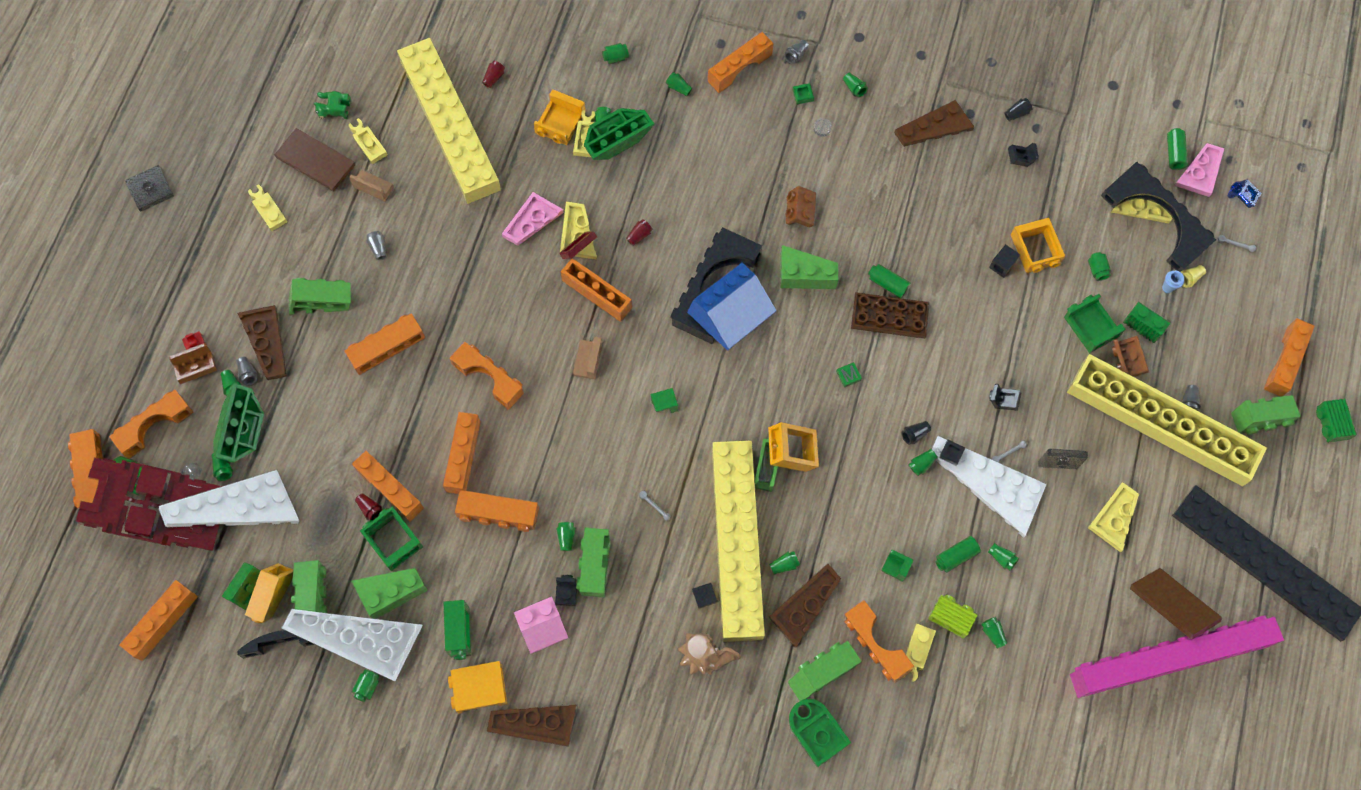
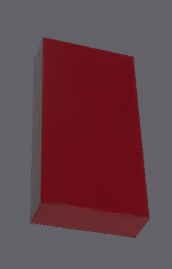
[559,231,597,259]

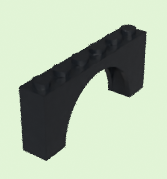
[1101,162,1216,272]
[670,227,762,344]

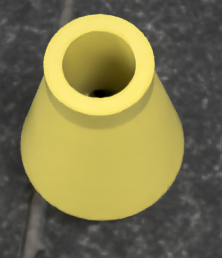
[1181,265,1206,288]

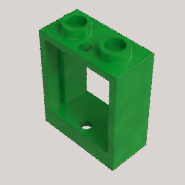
[360,507,423,571]
[443,600,471,660]

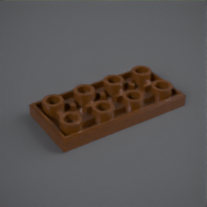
[274,128,355,192]
[851,292,929,339]
[1130,568,1222,640]

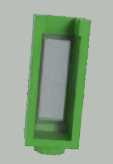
[754,438,778,492]

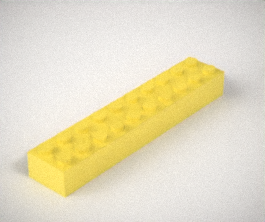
[397,38,501,204]
[1067,354,1267,487]
[712,441,765,642]

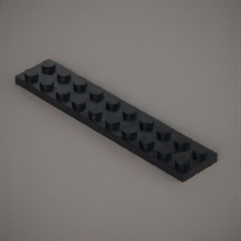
[1172,485,1361,642]

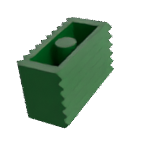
[1123,301,1170,343]
[1316,398,1357,443]

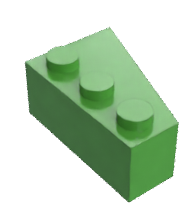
[780,245,838,289]
[289,278,351,315]
[1231,395,1301,435]
[576,527,610,597]
[291,560,327,613]
[352,568,428,619]
[788,641,862,701]

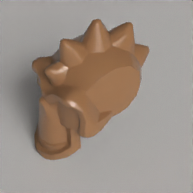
[678,633,741,675]

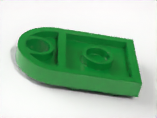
[789,699,851,768]

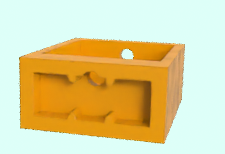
[1011,218,1065,273]
[768,422,819,472]

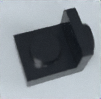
[555,575,577,606]

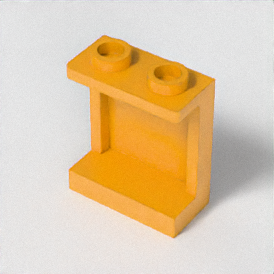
[534,89,585,145]
[448,661,508,714]

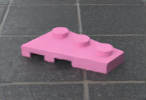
[1174,143,1224,197]
[502,192,564,246]

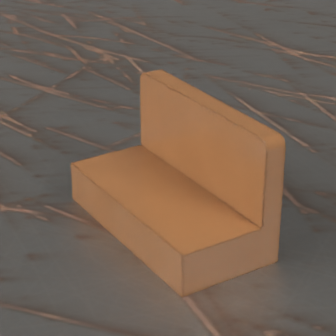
[349,170,394,202]
[573,337,602,379]

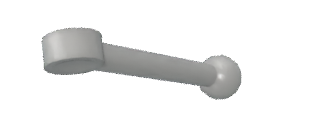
[1217,235,1256,252]
[991,441,1027,462]
[639,491,671,521]

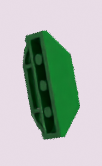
[584,108,655,160]
[213,383,264,463]

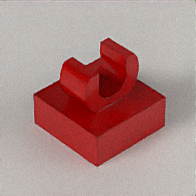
[182,331,205,350]

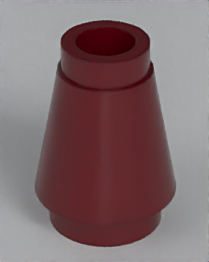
[482,60,505,88]
[626,219,653,246]
[355,493,382,521]

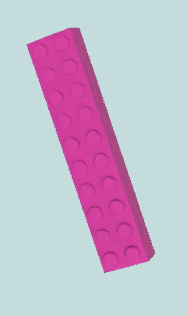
[1069,615,1284,698]

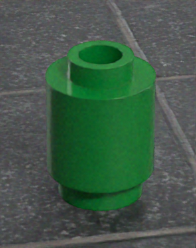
[602,43,629,64]
[1088,252,1111,281]
[352,669,379,702]

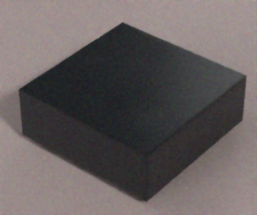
[939,439,965,466]
[692,583,718,609]

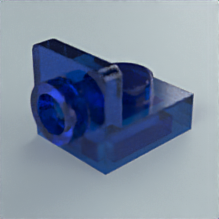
[1227,179,1261,208]

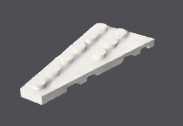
[932,436,1046,538]
[159,470,299,527]
[282,609,423,681]

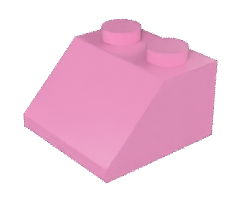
[514,597,568,654]

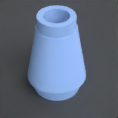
[1162,271,1184,293]

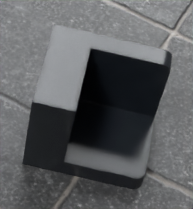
[989,244,1020,278]

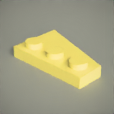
[1111,199,1172,224]
[560,202,597,260]
[1088,482,1139,552]

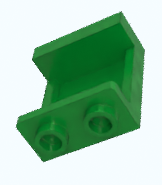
[1064,294,1126,354]

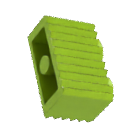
[928,595,977,639]

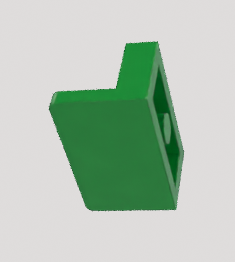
[222,562,261,610]

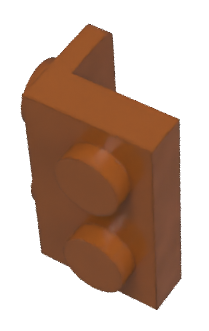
[785,186,816,228]
[1112,336,1149,377]
[169,343,217,384]

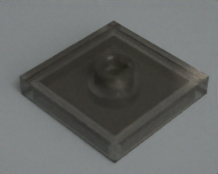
[125,165,174,212]
[1038,449,1088,470]

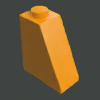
[245,563,293,623]

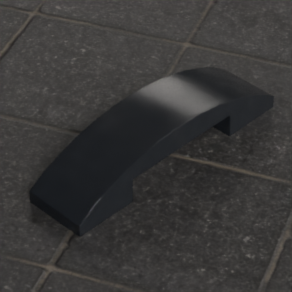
[237,630,316,659]

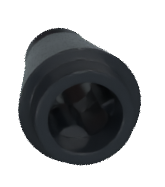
[1004,98,1033,121]
[901,421,931,445]

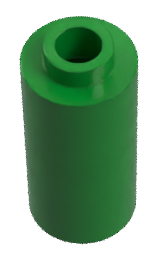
[1167,128,1188,170]
[868,264,911,298]
[935,536,981,573]

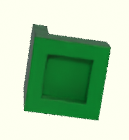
[650,388,678,413]
[882,550,913,582]

